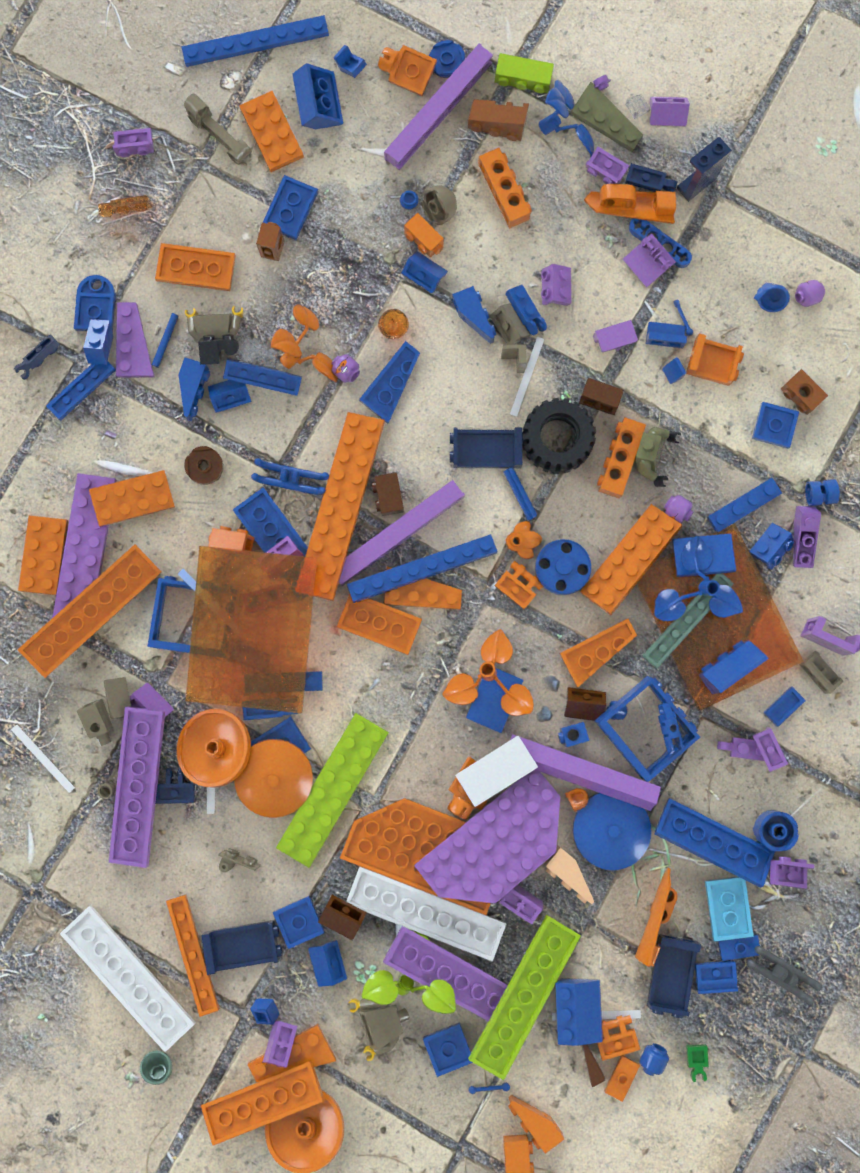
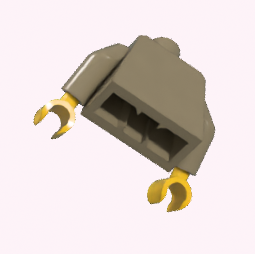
[185,306,244,356]
[348,998,409,1061]

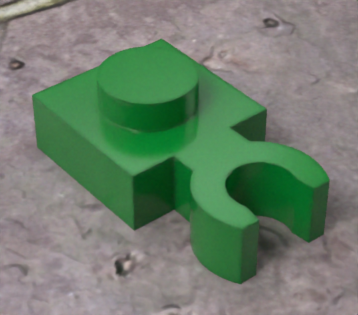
[686,1044,709,1082]

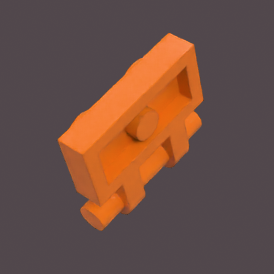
[494,561,543,610]
[597,1015,640,1061]

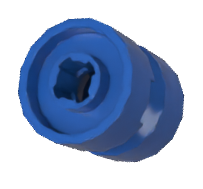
[805,479,840,506]

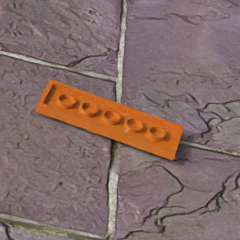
[580,504,682,615]
[201,1061,325,1146]

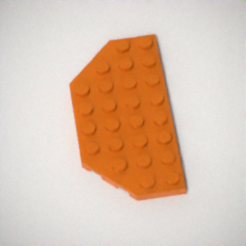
[340,798,491,915]

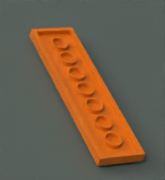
[17,544,162,678]

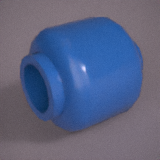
[639,1043,669,1076]

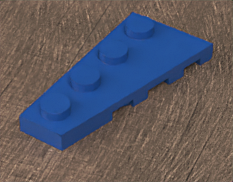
[359,341,420,424]

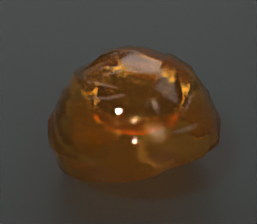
[378,309,409,340]

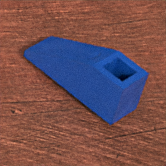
[452,286,496,344]
[178,357,210,421]

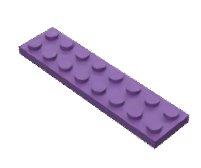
[52,473,117,618]
[108,706,165,868]
[383,926,508,1021]

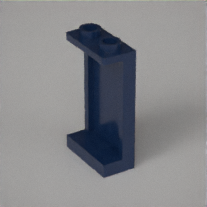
[677,137,732,202]
[450,427,522,469]
[201,920,283,975]
[647,934,701,1019]

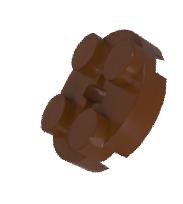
[184,446,223,485]

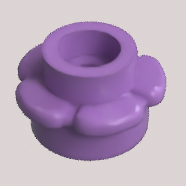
[593,75,611,91]

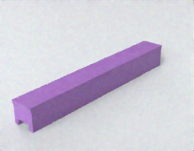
[384,43,493,170]
[339,480,465,586]
[510,734,661,811]

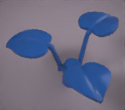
[539,80,594,157]
[654,536,743,621]

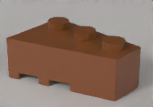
[468,99,529,141]

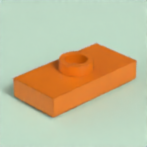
[604,1055,640,1102]

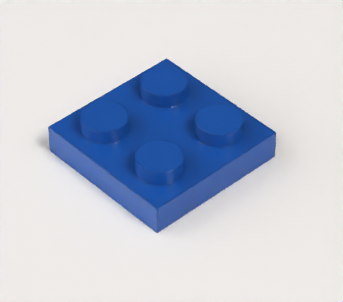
[752,402,799,449]
[273,895,325,949]
[423,1022,473,1077]

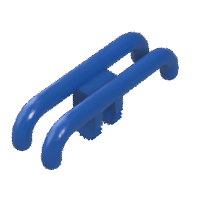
[251,458,329,495]

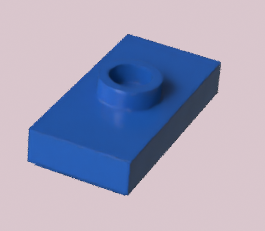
[718,934,760,961]

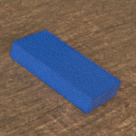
[763,686,806,727]

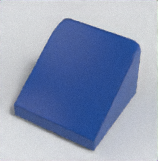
[662,357,686,384]

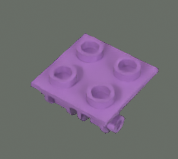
[623,233,676,287]

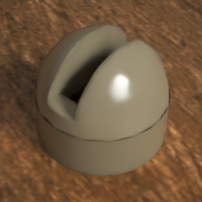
[98,782,115,799]

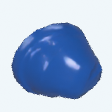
[754,283,790,312]

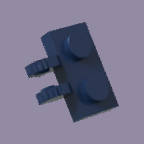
[155,768,195,804]

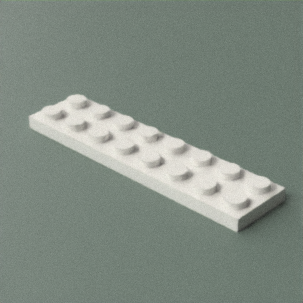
[346,866,506,961]
[60,905,196,1052]

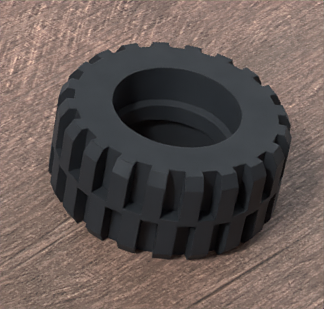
[522,398,596,474]

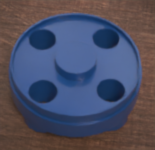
[535,539,591,595]

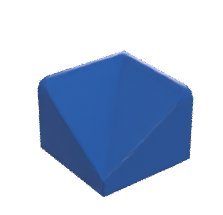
[250,998,279,1025]

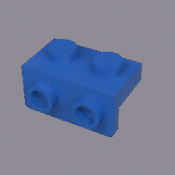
[749,522,794,570]

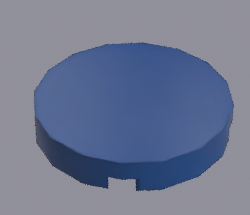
[429,40,465,78]

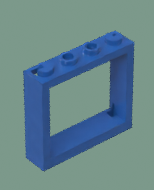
[147,576,238,658]
[595,676,701,782]

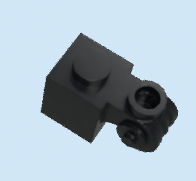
[198,334,239,365]

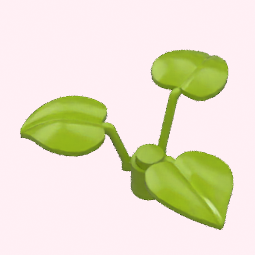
[362,929,456,1014]

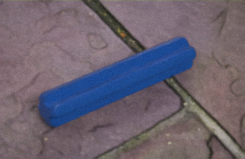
[504,467,537,520]

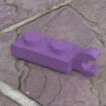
[717,737,764,761]

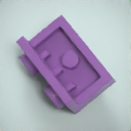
[113,128,154,157]
[586,147,629,184]
[541,264,571,306]
[770,857,814,889]

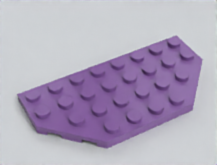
[414,770,560,904]

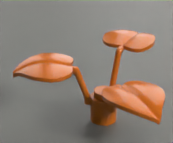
[271,304,338,383]
[442,629,534,716]

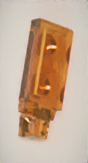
[98,195,152,217]

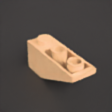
[544,846,594,904]

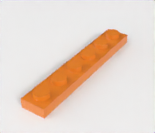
[166,894,220,1017]

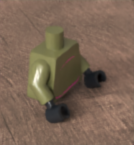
[636,427,681,487]

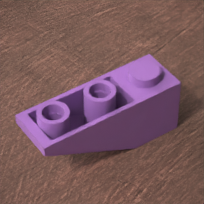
[793,506,821,568]

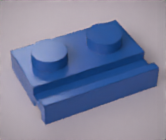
[695,961,738,994]

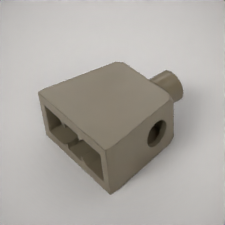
[77,698,113,746]

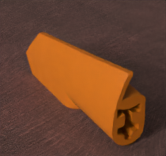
[584,184,676,224]
[635,868,677,967]

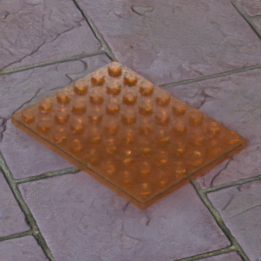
[637,524,803,711]
[186,546,317,713]

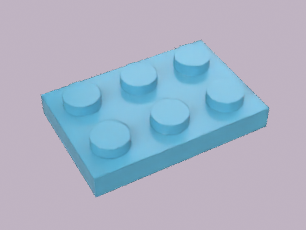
[705,877,754,941]

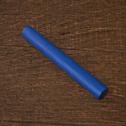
[152,313,179,368]

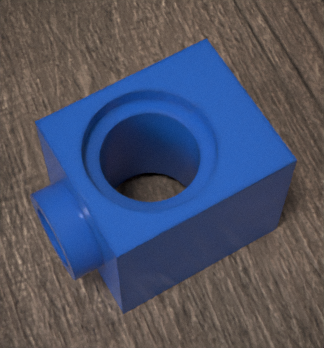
[558,722,590,747]

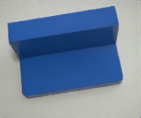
[402,251,448,293]
[646,322,687,349]
[208,380,252,413]
[308,940,347,987]

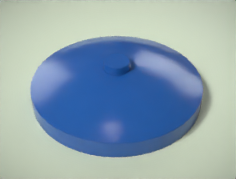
[573,793,651,870]

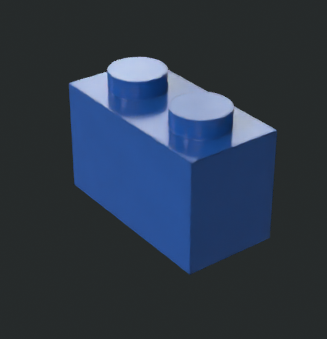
[83,320,113,364]

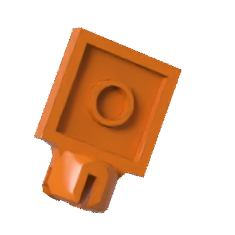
[378,45,437,97]
[447,756,488,820]

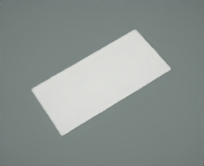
[455,736,538,807]

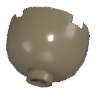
[421,185,457,225]

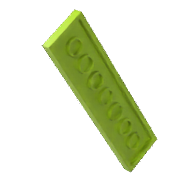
[276,713,389,868]
[468,915,581,1081]

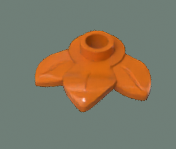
[506,521,542,559]

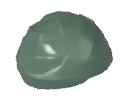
[140,1051,173,1085]

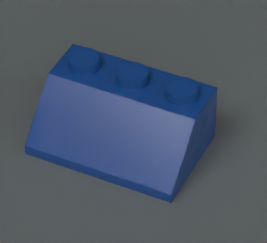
[292,63,344,130]
[699,640,769,694]
[555,978,603,1046]

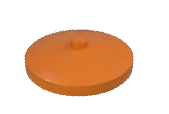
[177,709,251,788]
[234,739,313,818]
[265,1089,344,1173]

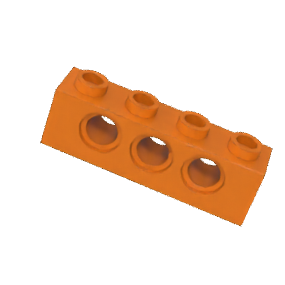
[478,147,532,229]
[597,417,646,499]

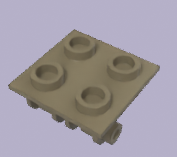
[218,848,261,873]

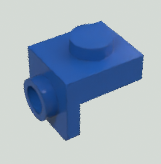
[334,45,367,78]

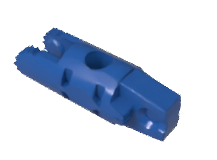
[658,703,685,755]

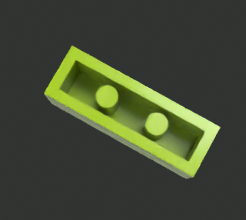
[494,53,554,93]

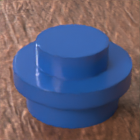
[400,191,419,210]

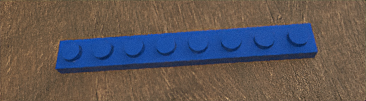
[181,15,329,67]
[347,534,498,603]

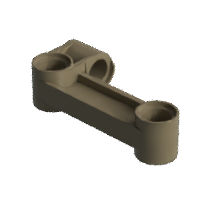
[184,93,252,165]

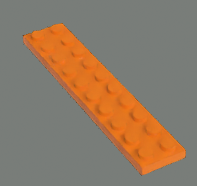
[295,412,385,601]

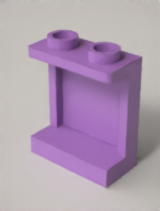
[801,616,860,656]

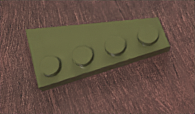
[570,82,643,152]

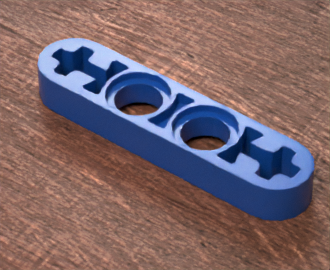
[629,218,692,268]

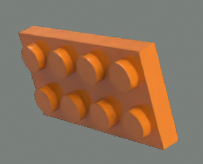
[239,90,304,172]
[155,243,236,291]
[89,470,175,527]
[18,515,68,595]
[337,594,422,655]

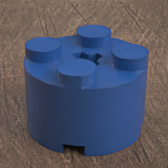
[753,810,799,852]

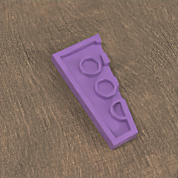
[116,302,155,378]

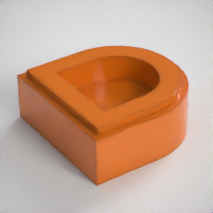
[565,788,588,812]

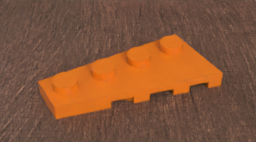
[384,567,462,610]
[559,619,637,688]
[247,1024,337,1082]

